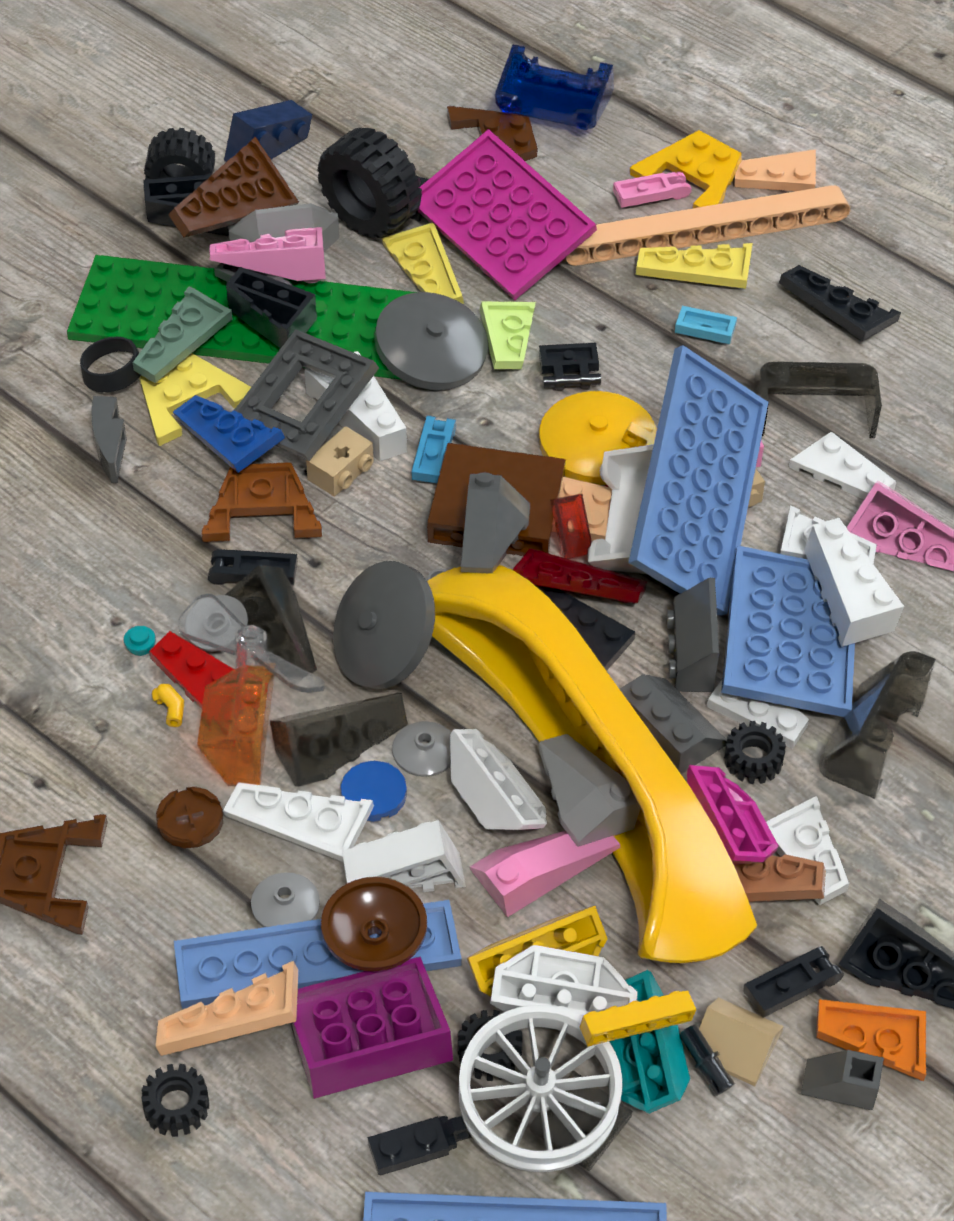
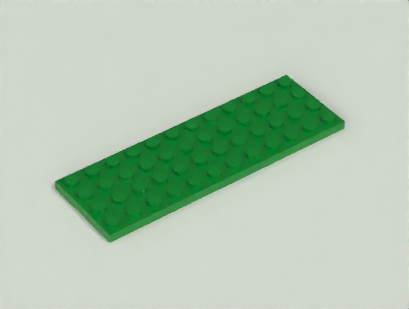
[67,255,417,380]

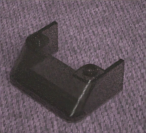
[754,362,882,438]

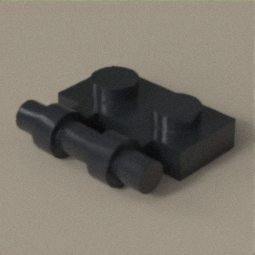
[539,342,601,390]

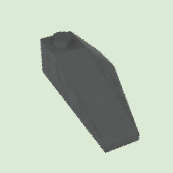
[461,472,530,573]

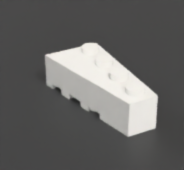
[305,351,407,461]

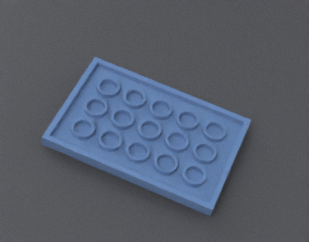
[721,545,855,718]

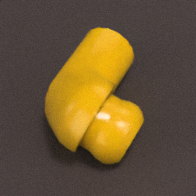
[152,684,185,727]

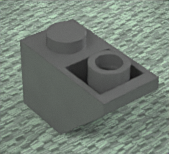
[801,1050,884,1110]

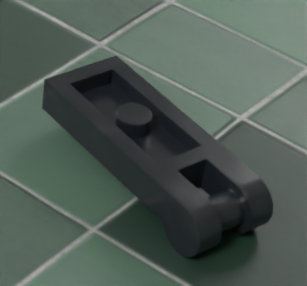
[208,549,298,585]
[743,946,844,1018]

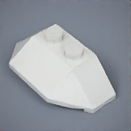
[450,729,547,830]
[490,945,637,1017]

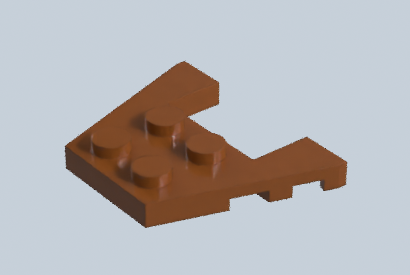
[202,462,322,542]

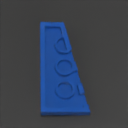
[173,395,285,473]

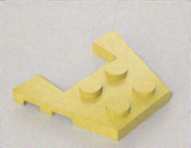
[139,353,251,446]

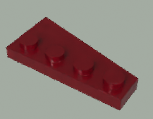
[513,548,648,603]

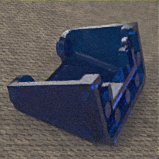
[495,44,614,130]

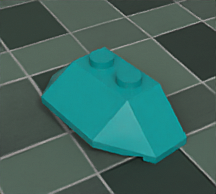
[609,970,690,1114]

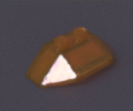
[197,665,275,786]

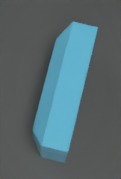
[675,306,737,344]

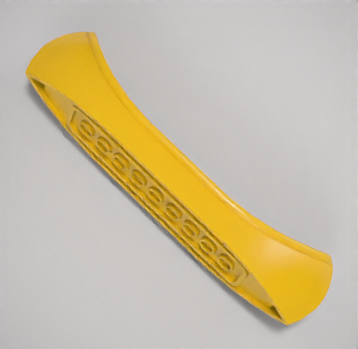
[427,565,757,963]

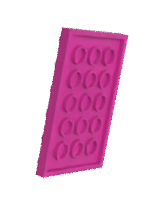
[417,129,597,300]

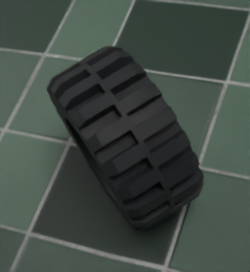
[317,128,422,238]

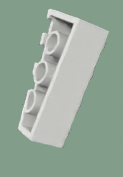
[804,518,904,647]

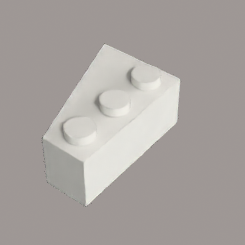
[342,820,466,893]

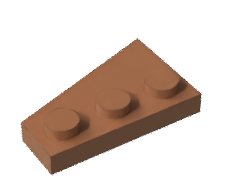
[733,854,826,902]

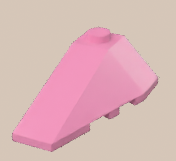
[210,227,326,283]
[847,481,954,571]
[470,831,620,917]

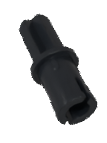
[680,1025,735,1096]

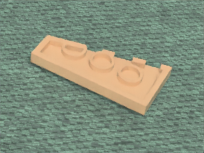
[155,961,299,1056]

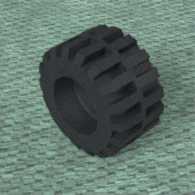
[144,128,215,179]

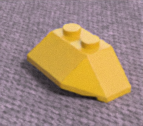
[467,906,608,997]

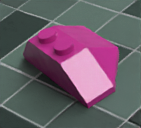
[687,765,779,865]

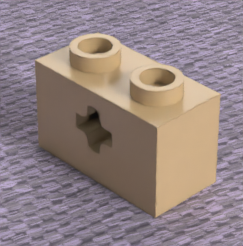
[306,426,374,497]

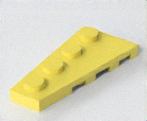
[382,223,464,304]
[636,243,753,289]

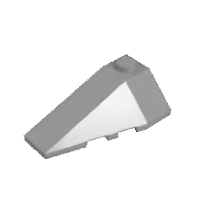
[538,734,641,847]

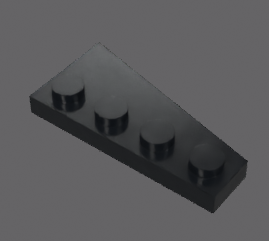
[779,265,901,341]
[535,585,635,671]

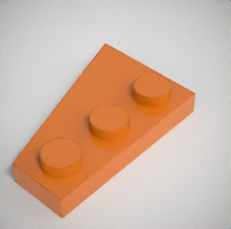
[816,999,926,1081]

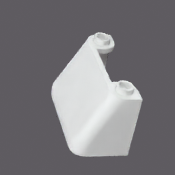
[588,444,654,574]

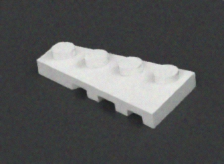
[223,782,374,862]

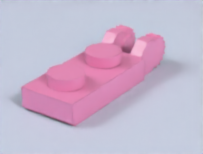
[613,171,692,208]

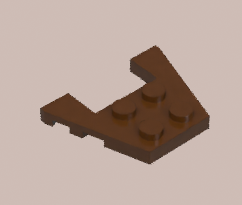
[447,106,538,161]
[0,814,108,935]

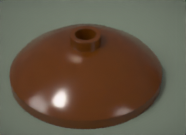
[321,877,427,971]

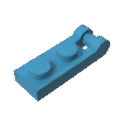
[411,416,456,483]

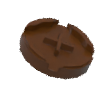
[156,787,224,849]

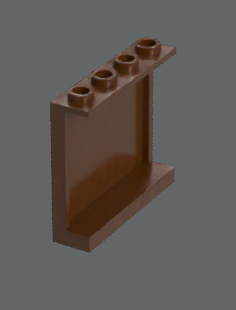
[427,443,566,556]

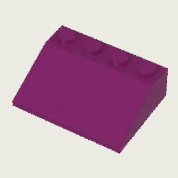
[292,956,453,1099]

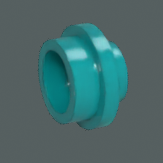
[124,626,156,656]

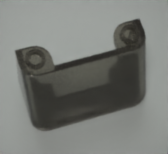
[819,651,936,799]

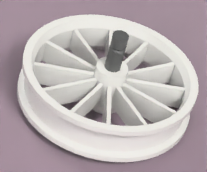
[458,1005,622,1172]

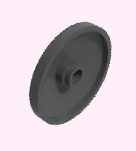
[374,292,488,390]
[333,561,435,689]

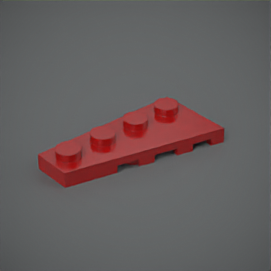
[149,631,270,740]

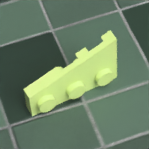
[479,301,536,369]

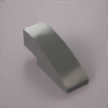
[91,396,127,483]

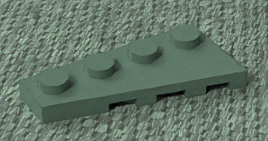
[133,286,233,383]

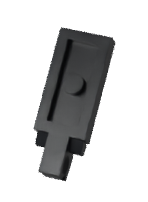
[367,1116,472,1176]

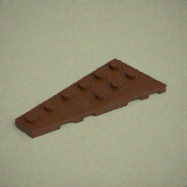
[169,137,299,238]

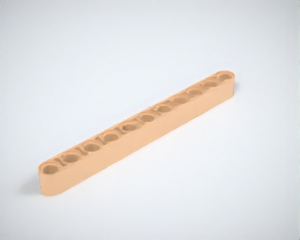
[565,185,850,266]

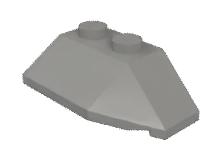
[228,203,339,252]

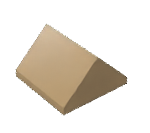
[689,997,784,1086]

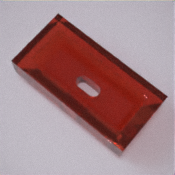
[550,493,592,559]

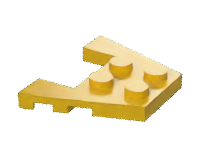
[630,130,742,208]

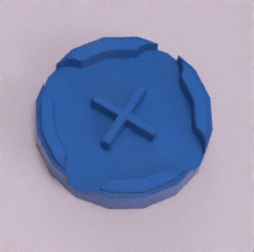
[340,760,407,822]

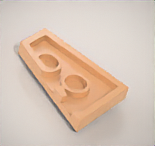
[734,149,816,191]

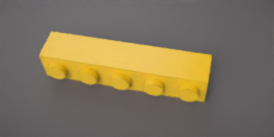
[580,990,697,1046]

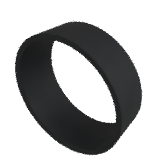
[80,337,141,393]

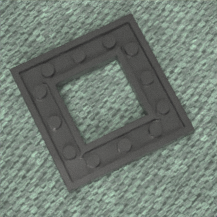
[234,329,379,461]

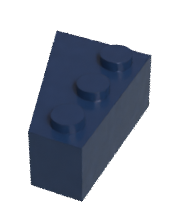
[224,100,313,162]

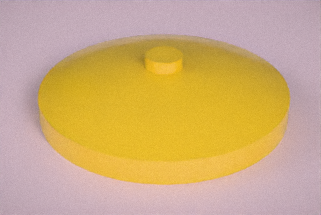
[539,391,656,485]

